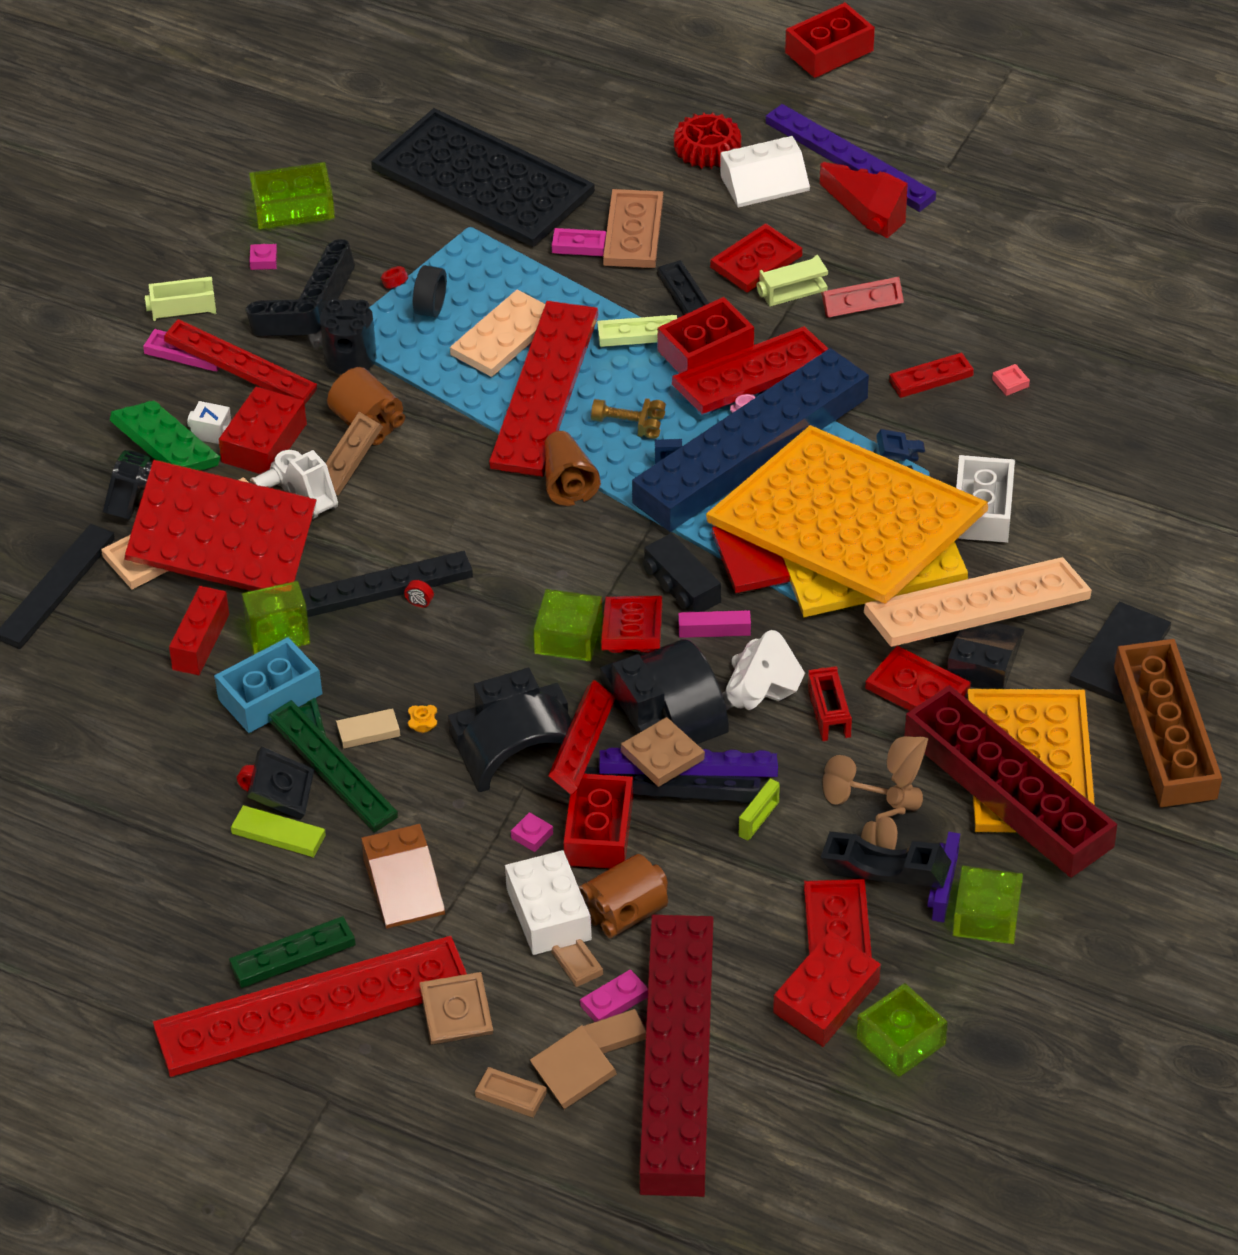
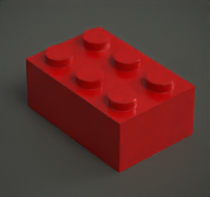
[785,2,875,78]
[657,297,754,373]
[218,386,307,474]
[564,774,633,868]
[773,930,881,1047]

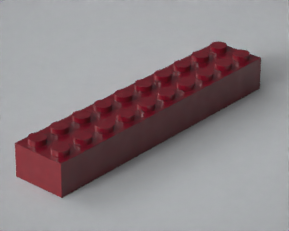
[640,915,713,1197]

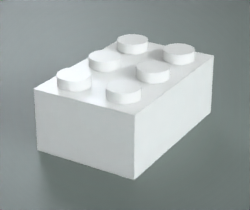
[956,455,1015,543]
[505,850,592,955]

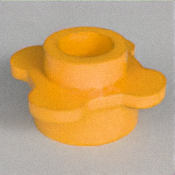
[408,705,437,733]

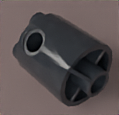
[320,299,377,374]

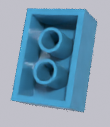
[214,637,323,733]

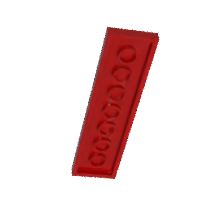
[489,301,599,477]

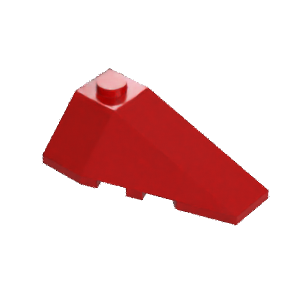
[820,162,908,239]

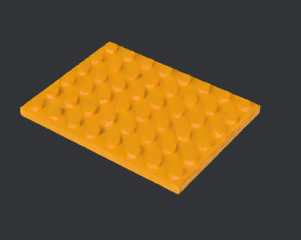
[706,425,988,604]

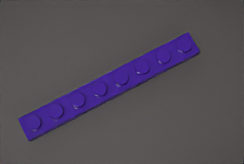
[766,104,936,212]

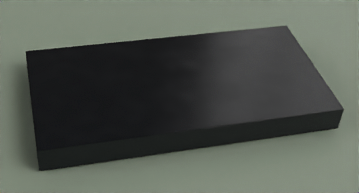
[1069,601,1171,704]

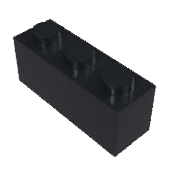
[643,533,721,612]

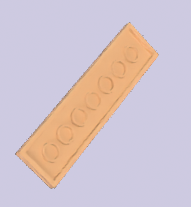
[864,557,1092,647]

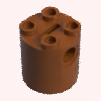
[327,367,405,445]
[579,854,668,939]

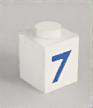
[188,401,231,444]

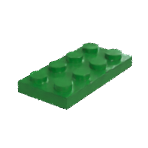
[110,401,220,471]

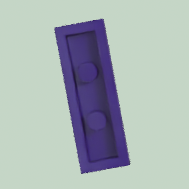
[928,832,960,922]

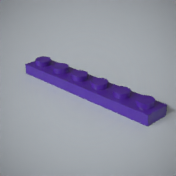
[599,748,778,777]

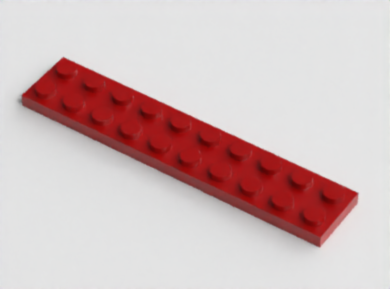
[153,936,467,1077]

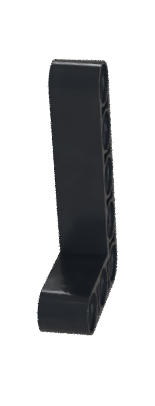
[245,239,355,336]

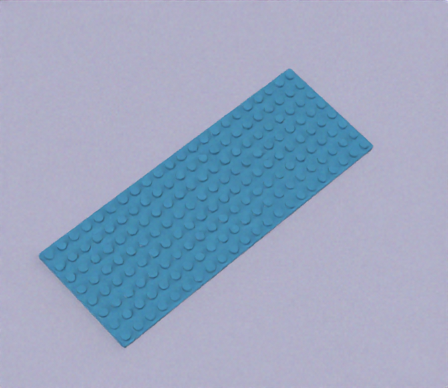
[369,227,930,602]

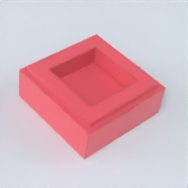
[992,364,1030,396]

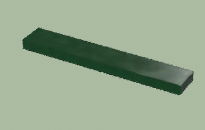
[268,700,398,833]

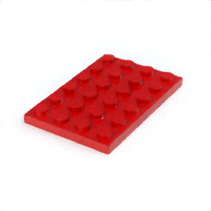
[124,459,317,596]

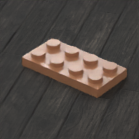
[603,189,663,268]

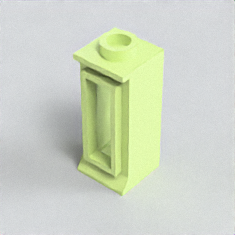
[757,255,828,307]
[145,277,216,321]

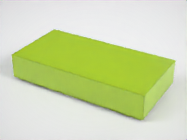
[739,778,780,841]

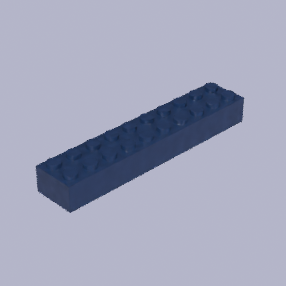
[632,348,869,532]

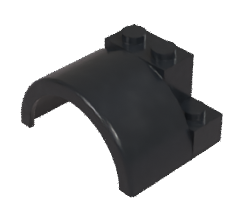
[600,639,729,744]
[448,667,572,792]

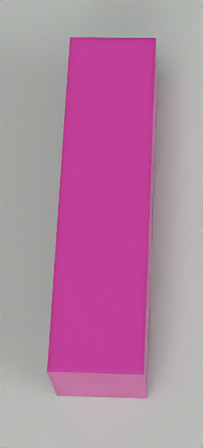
[679,610,751,638]

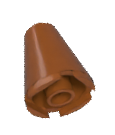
[545,431,601,506]

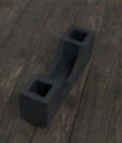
[821,831,951,888]

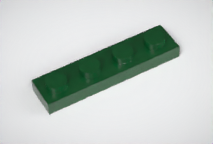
[229,916,356,988]

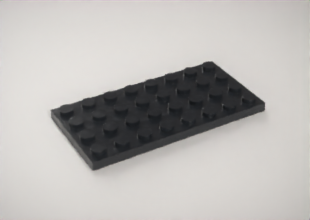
[371,108,595,247]

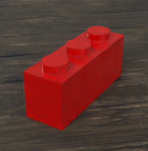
[169,586,229,676]

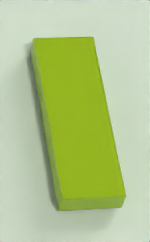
[231,805,326,857]

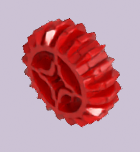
[674,112,741,169]

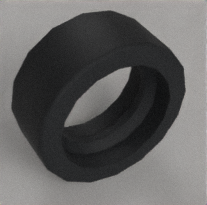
[412,265,447,318]

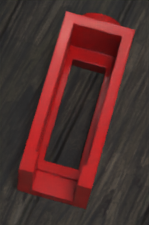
[808,666,852,741]

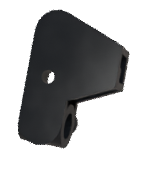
[103,450,152,520]

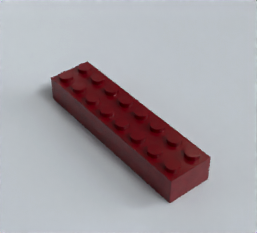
[905,685,1118,878]

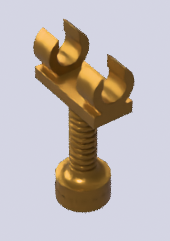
[591,398,666,439]

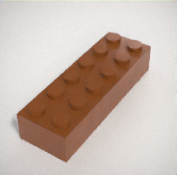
[1114,639,1222,807]

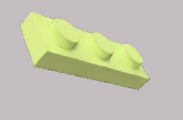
[597,315,677,347]

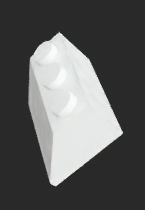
[720,136,810,207]

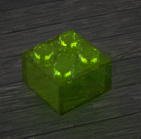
[242,581,310,655]
[534,589,602,661]
[953,866,1023,944]
[857,983,948,1077]

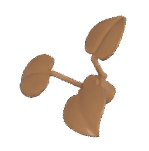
[823,736,928,850]

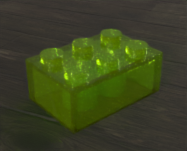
[249,162,335,229]

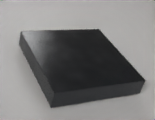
[247,746,315,820]

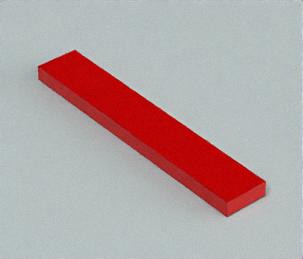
[164,319,317,404]
[548,680,615,794]

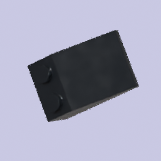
[948,622,1024,689]

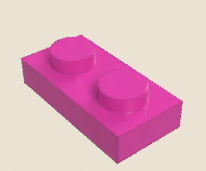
[552,228,606,256]
[580,969,648,1022]

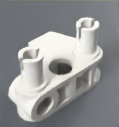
[250,450,338,519]
[722,630,805,710]

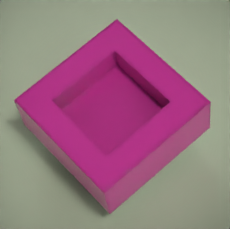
[250,244,277,270]
[511,812,553,852]

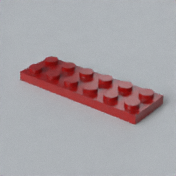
[672,326,828,414]

